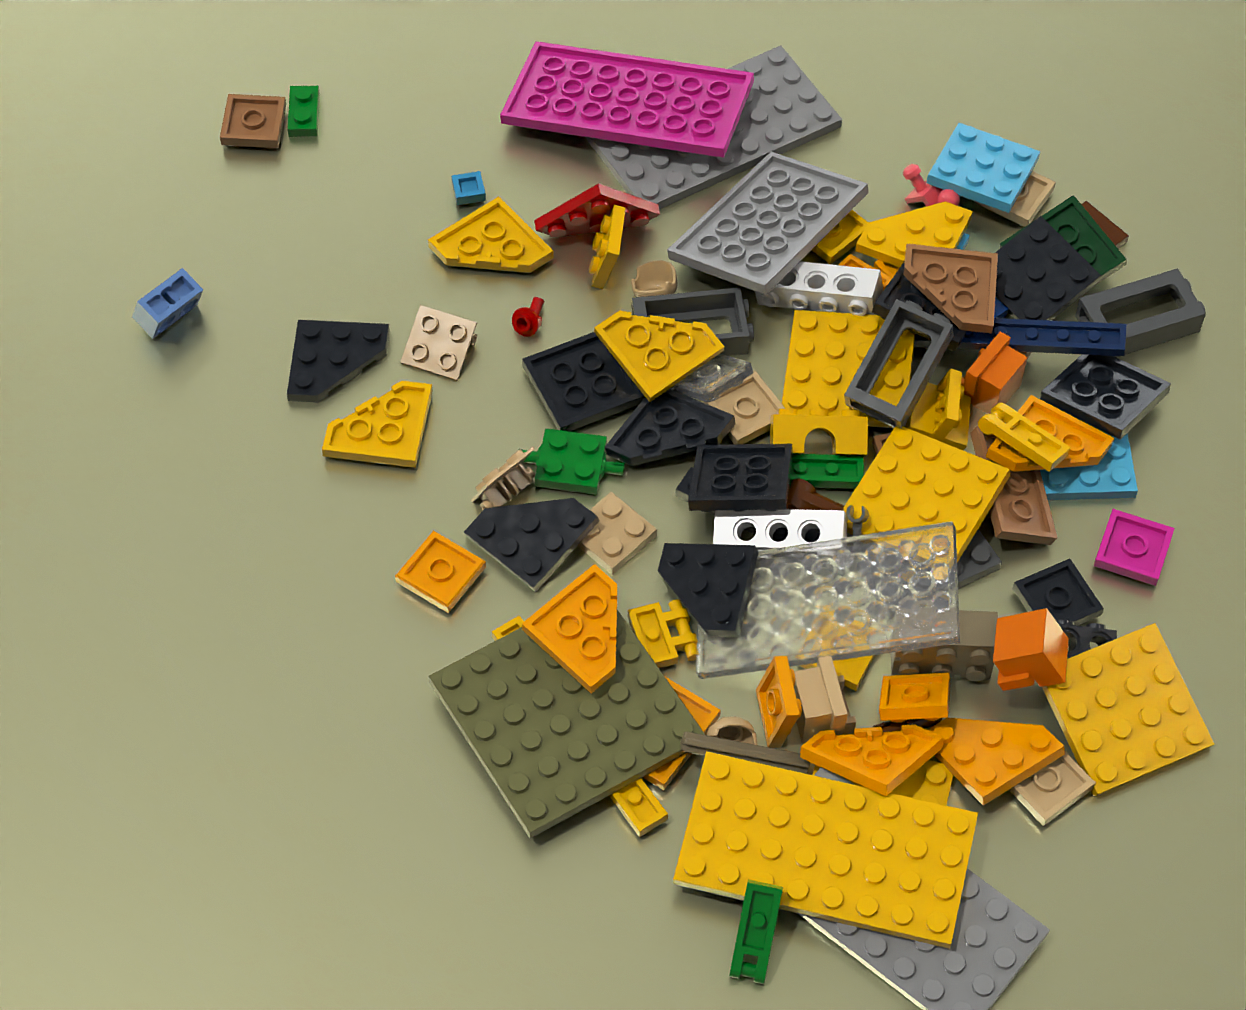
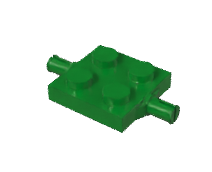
[519,428,625,495]

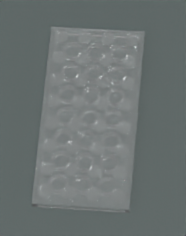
[696,521,960,679]

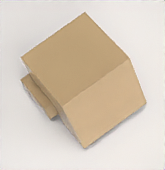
[794,655,856,744]

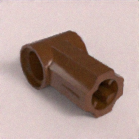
[786,478,844,511]

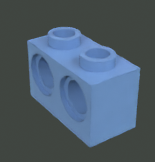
[132,268,203,339]

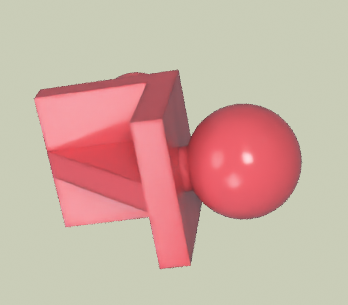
[903,164,960,207]

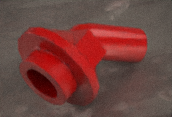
[512,297,545,337]

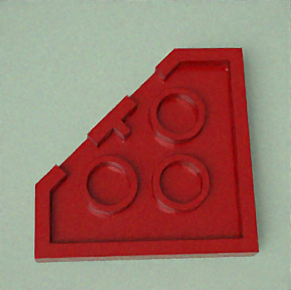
[534,183,660,238]

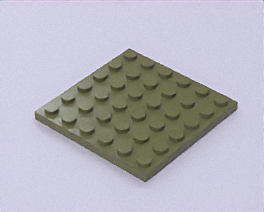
[428,610,705,839]

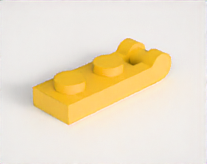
[978,403,1071,472]

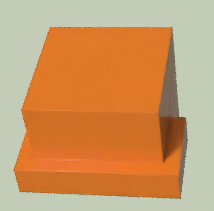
[961,331,1028,414]
[993,608,1069,691]

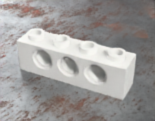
[755,262,883,316]
[713,509,848,560]

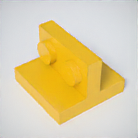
[905,368,971,450]

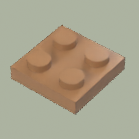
[220,94,286,148]

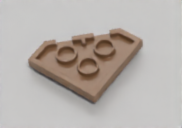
[903,244,998,333]

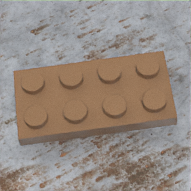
[970,426,1057,545]

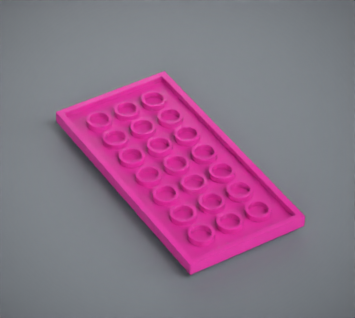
[500,41,754,158]

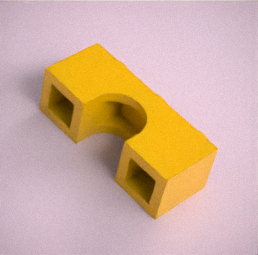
[770,409,868,455]

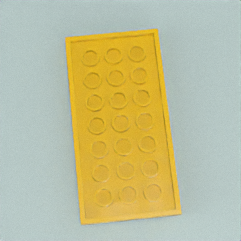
[673,751,978,949]

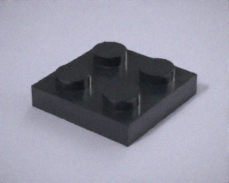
[1012,558,1104,626]

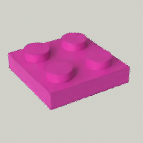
[1094,509,1175,586]

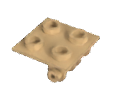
[400,305,477,380]
[471,447,535,510]

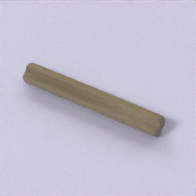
[680,732,811,774]

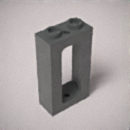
[1075,268,1206,358]
[631,287,754,357]
[844,299,954,429]

